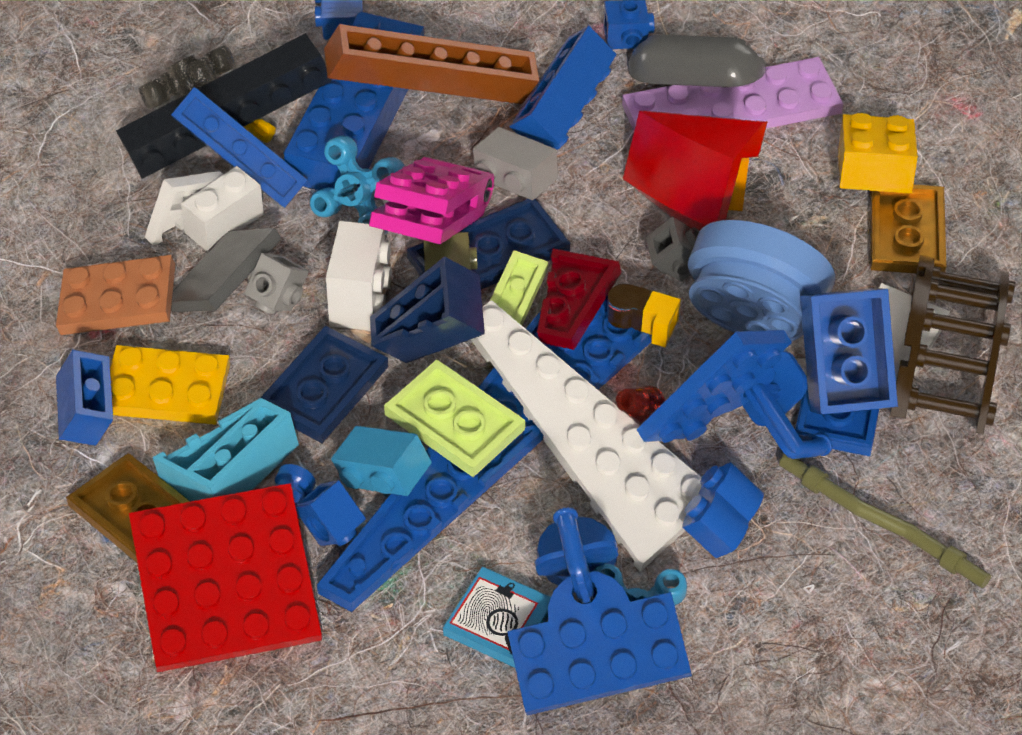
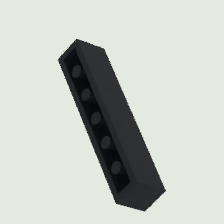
[116,33,332,179]

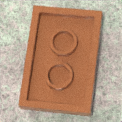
[56,255,175,335]

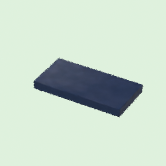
[407,199,571,290]

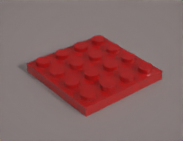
[129,483,322,673]

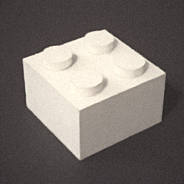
[326,221,392,331]

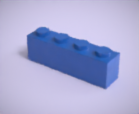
[509,25,617,150]

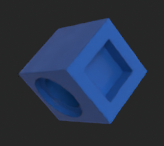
[295,480,366,546]

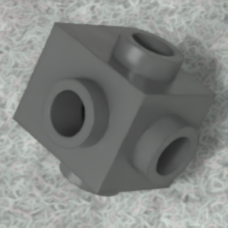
[646,217,699,282]

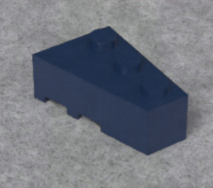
[370,256,485,363]

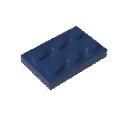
[261,326,388,443]

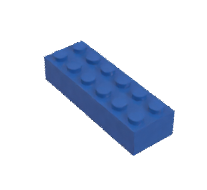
[284,11,424,191]

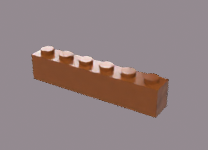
[324,24,539,104]

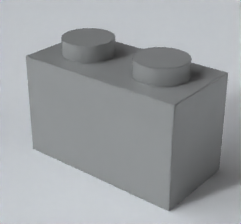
[473,127,558,200]

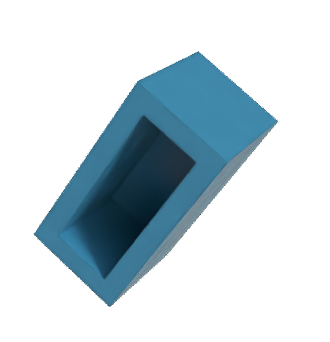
[331,426,432,496]

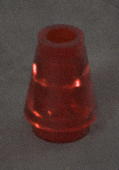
[616,385,666,423]

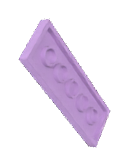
[622,57,843,131]

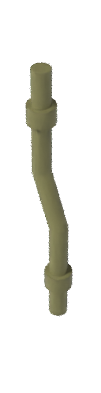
[779,454,991,588]

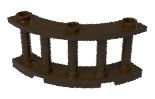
[890,255,1016,434]

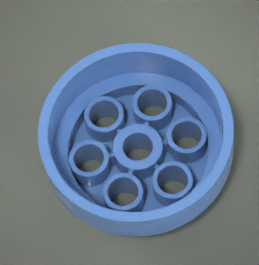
[688,220,836,341]

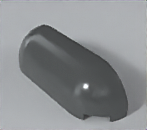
[628,34,766,87]

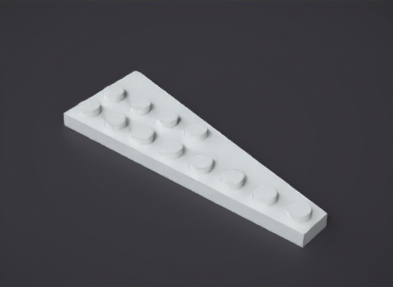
[471,300,702,572]

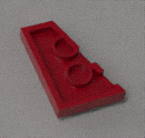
[537,249,622,350]

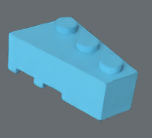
[152,398,299,502]

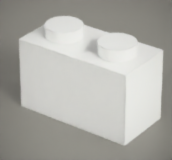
[181,166,264,252]

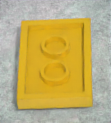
[110,345,230,425]

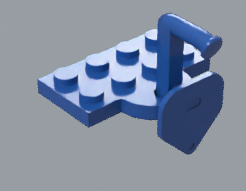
[636,330,833,459]
[507,507,692,716]

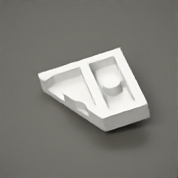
[145,171,224,245]

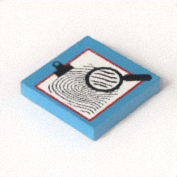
[443,567,551,668]

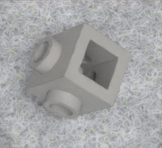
[244,253,309,314]

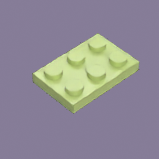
[384,359,525,477]

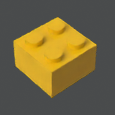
[838,113,918,193]

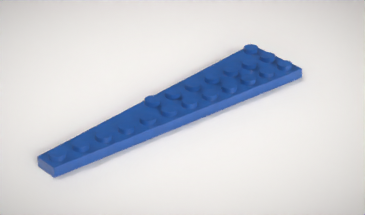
[317,295,652,612]

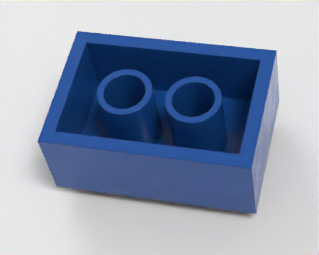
[800,288,898,415]

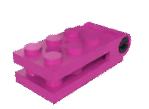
[369,157,494,244]

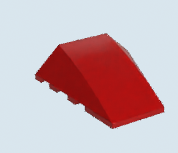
[623,110,768,231]

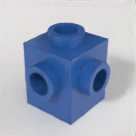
[603,0,655,50]

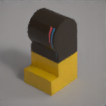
[607,284,681,348]

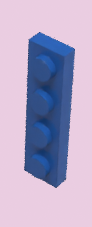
[171,87,307,209]

